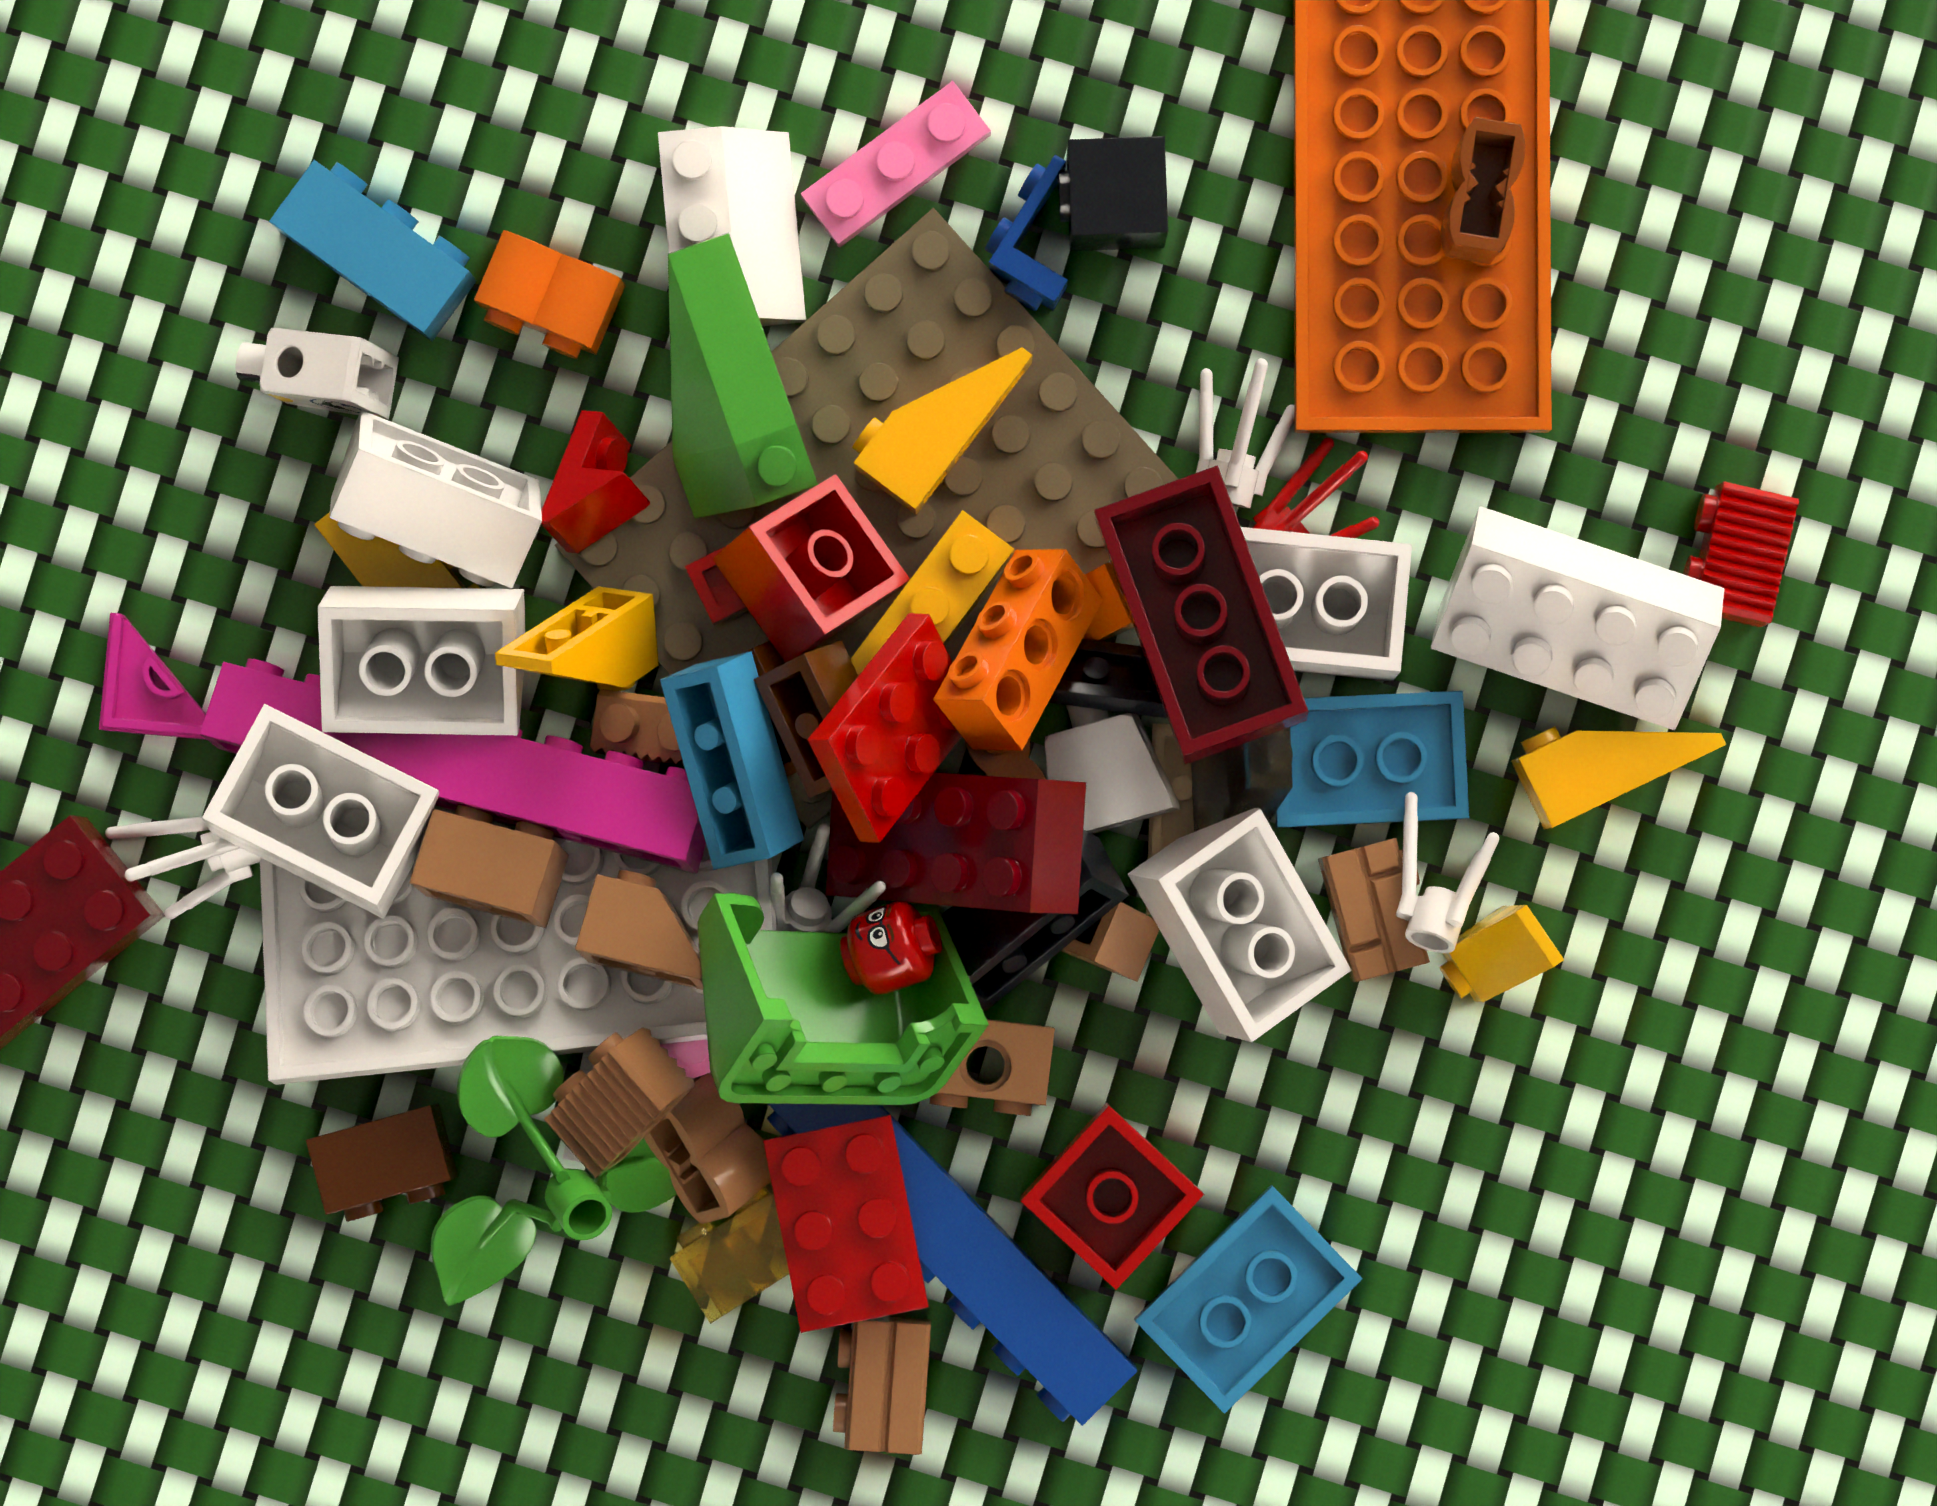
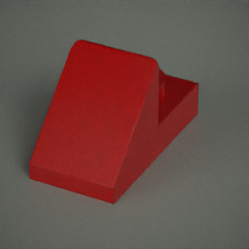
[541,410,650,554]

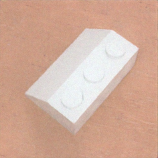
[658,126,806,326]
[330,410,542,588]
[1241,527,1412,681]
[318,586,525,736]
[202,704,440,919]
[1128,808,1351,1042]

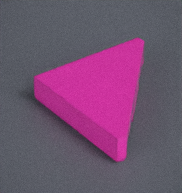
[99,613,206,740]

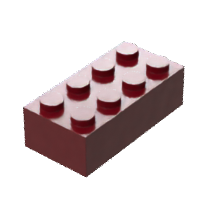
[1094,465,1309,765]
[826,773,1086,914]
[0,815,165,1050]

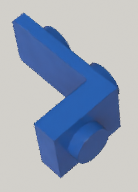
[985,155,1068,311]

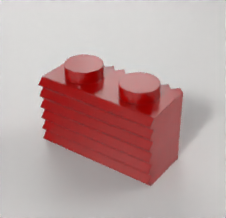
[1683,482,1799,627]

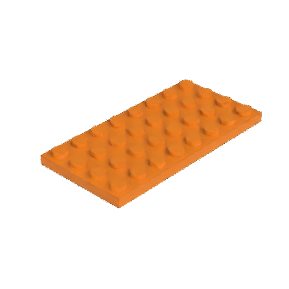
[1293,0,1552,433]

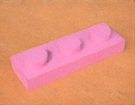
[801,81,991,248]

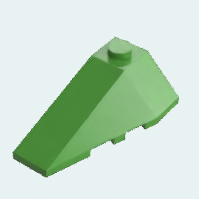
[668,232,818,518]

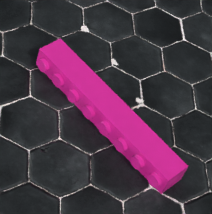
[200,659,706,874]

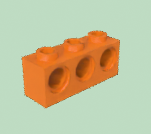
[933,549,1103,751]

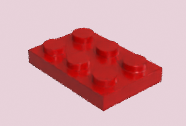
[807,613,962,843]
[763,1114,929,1333]

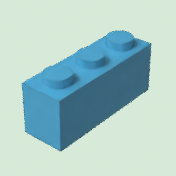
[269,160,477,342]
[660,651,804,870]

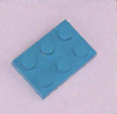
[1271,691,1469,828]
[1134,1185,1363,1414]

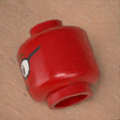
[840,901,942,994]

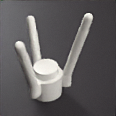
[1196,358,1294,509]
[1396,792,1499,953]
[105,817,260,920]
[770,823,886,933]

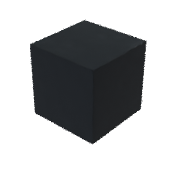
[1058,136,1168,251]

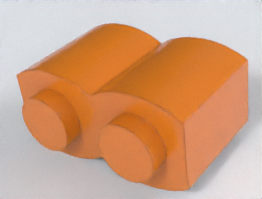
[474,230,626,359]

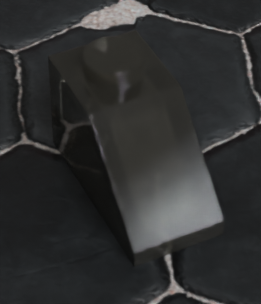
[1191,727,1293,832]

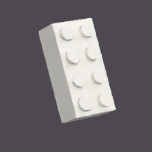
[1431,506,1724,731]

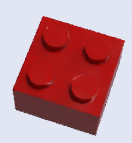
[713,474,910,663]
[1020,1103,1204,1290]

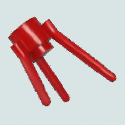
[1252,437,1379,538]

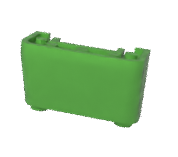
[697,893,989,1105]

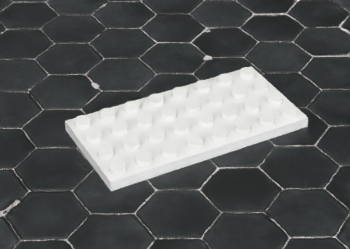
[260,808,777,1085]

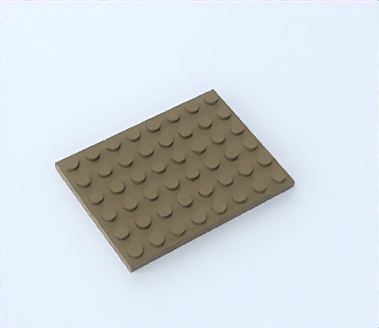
[555,207,1178,830]

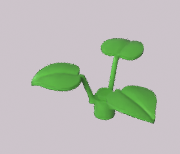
[431,1036,677,1306]

